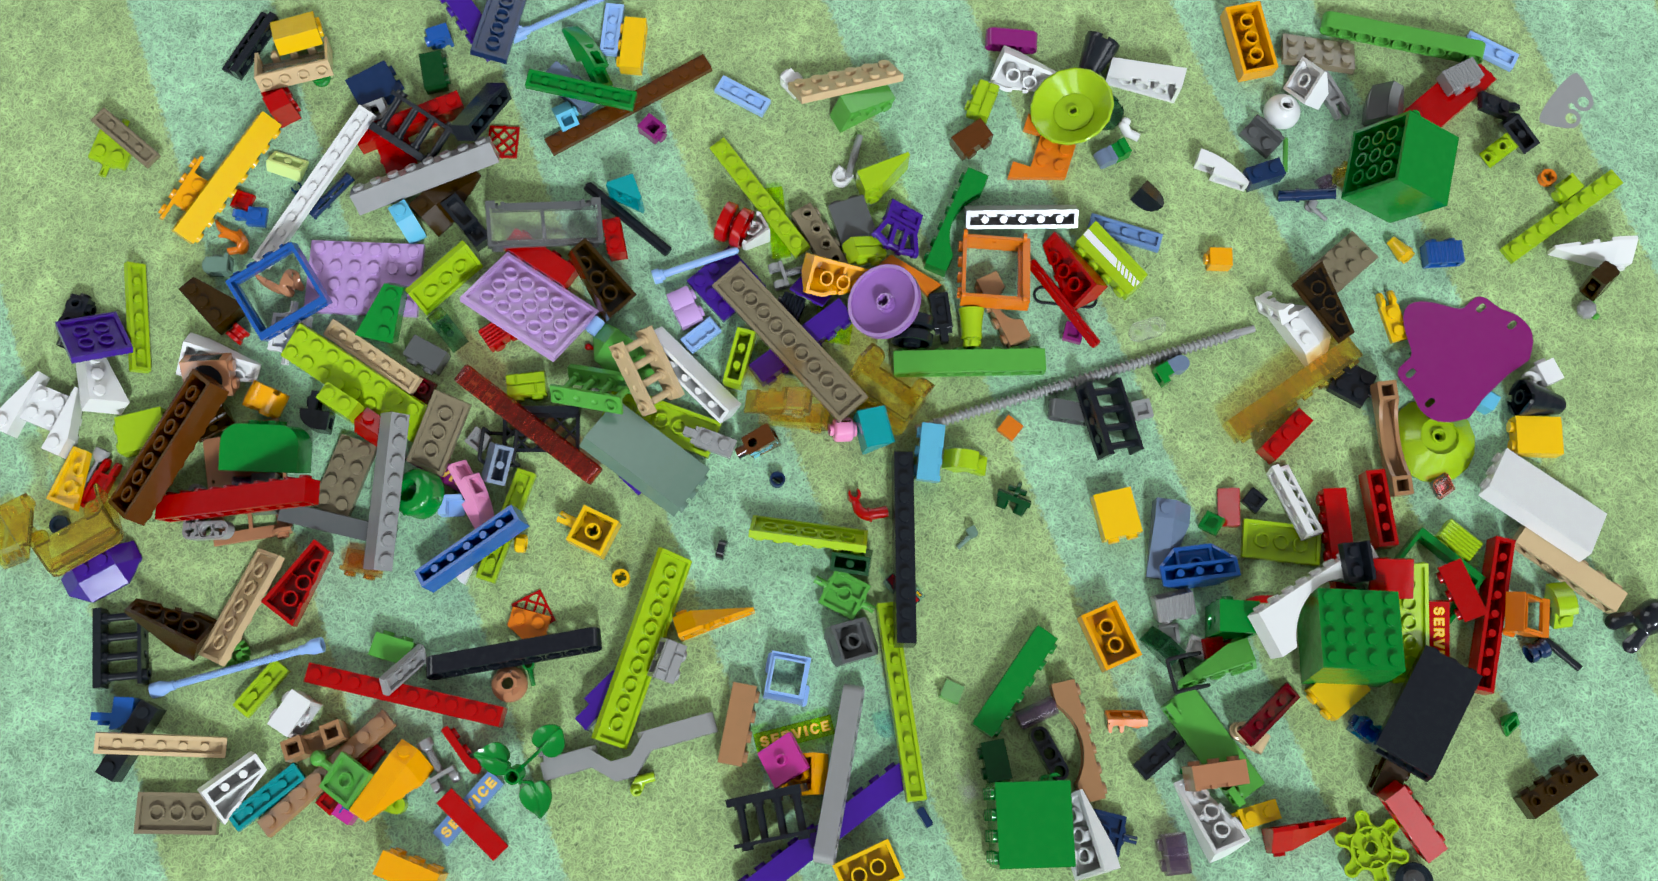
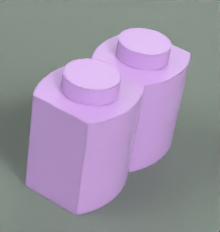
[666,285,705,331]

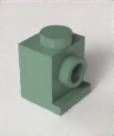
[202,253,234,277]

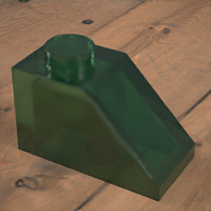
[426,307,469,353]

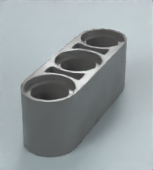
[1047,398,1101,426]

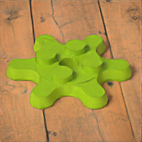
[1334,810,1409,881]

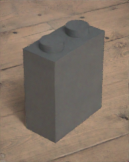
[828,195,876,251]

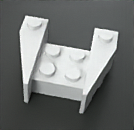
[0,371,82,459]

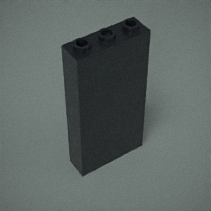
[1370,645,1483,782]

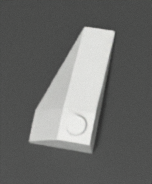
[989,45,1056,93]
[176,332,262,382]
[1173,779,1250,863]

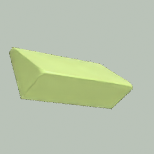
[266,151,309,182]

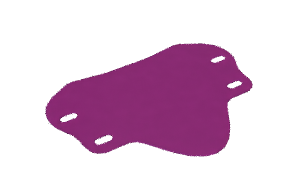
[1398,296,1533,422]

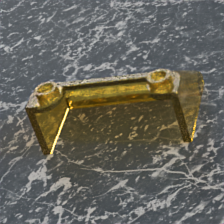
[0,493,36,569]

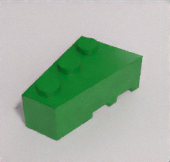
[355,282,408,344]

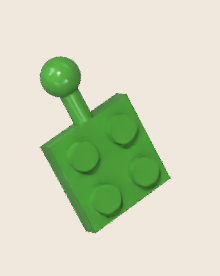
[310,750,374,809]

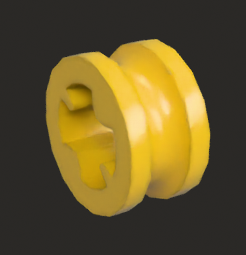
[612,569,630,587]

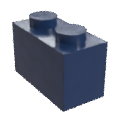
[1242,157,1286,193]

